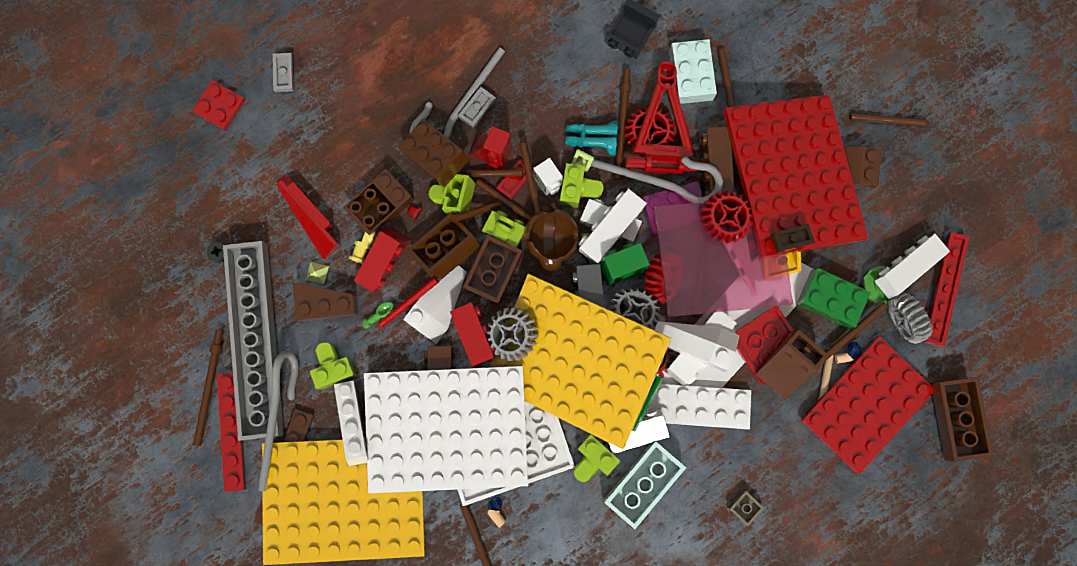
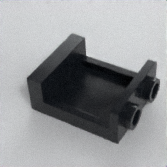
[605,0,660,59]

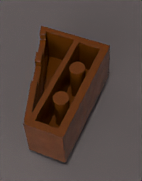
[292,282,358,323]

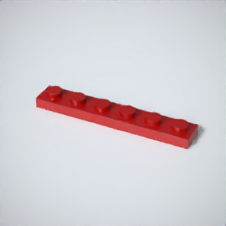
[923,232,969,347]
[217,372,246,492]

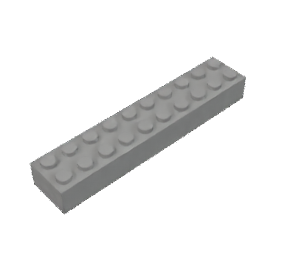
[223,241,284,441]

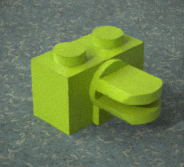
[559,163,603,208]
[429,174,475,215]
[482,211,525,248]
[310,342,357,390]
[574,434,620,482]

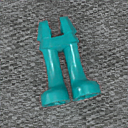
[565,121,618,156]

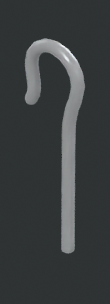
[410,48,505,139]
[591,157,723,205]
[258,350,299,491]

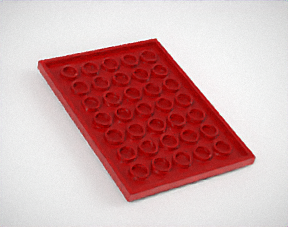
[723,95,869,258]

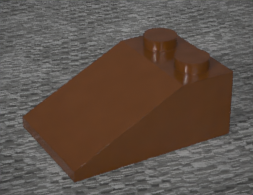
[844,146,882,191]

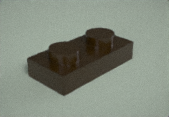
[770,224,815,253]

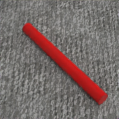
[378,277,439,328]

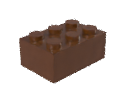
[398,119,470,188]
[407,213,480,281]
[463,235,523,306]

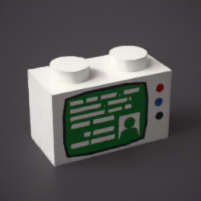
[534,158,563,195]

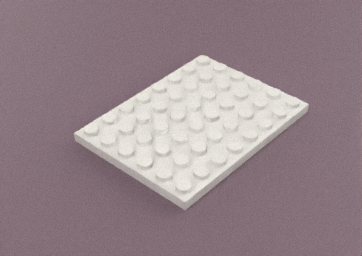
[364,366,528,493]

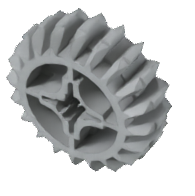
[608,287,661,330]
[887,293,933,344]
[486,307,539,361]

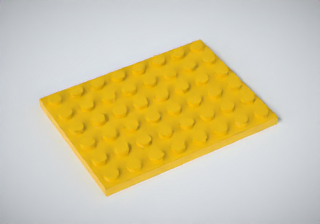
[490,274,672,449]
[262,439,425,565]

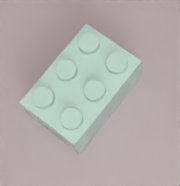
[669,39,717,104]

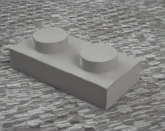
[272,53,294,92]
[458,87,496,128]

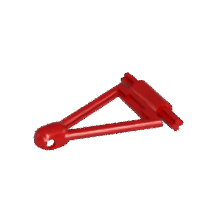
[625,62,701,174]

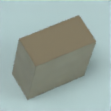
[728,490,764,526]

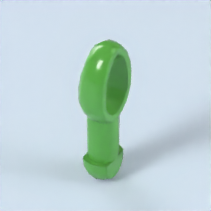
[362,302,394,329]

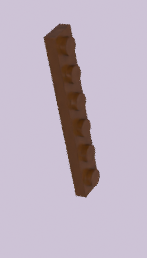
[254,409,314,525]

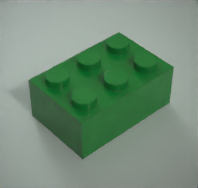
[600,242,650,287]
[796,268,871,329]

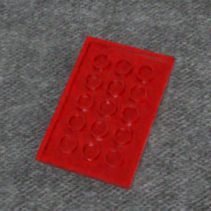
[800,336,933,475]

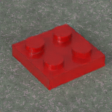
[192,80,246,131]

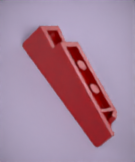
[276,174,340,259]

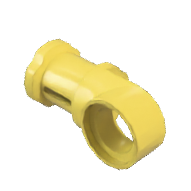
[349,230,379,264]

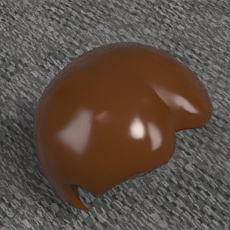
[524,210,578,271]

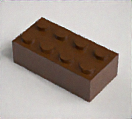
[698,127,734,208]
[930,377,994,462]

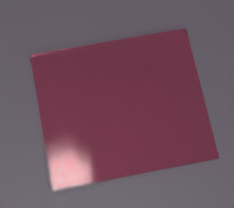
[654,199,793,317]

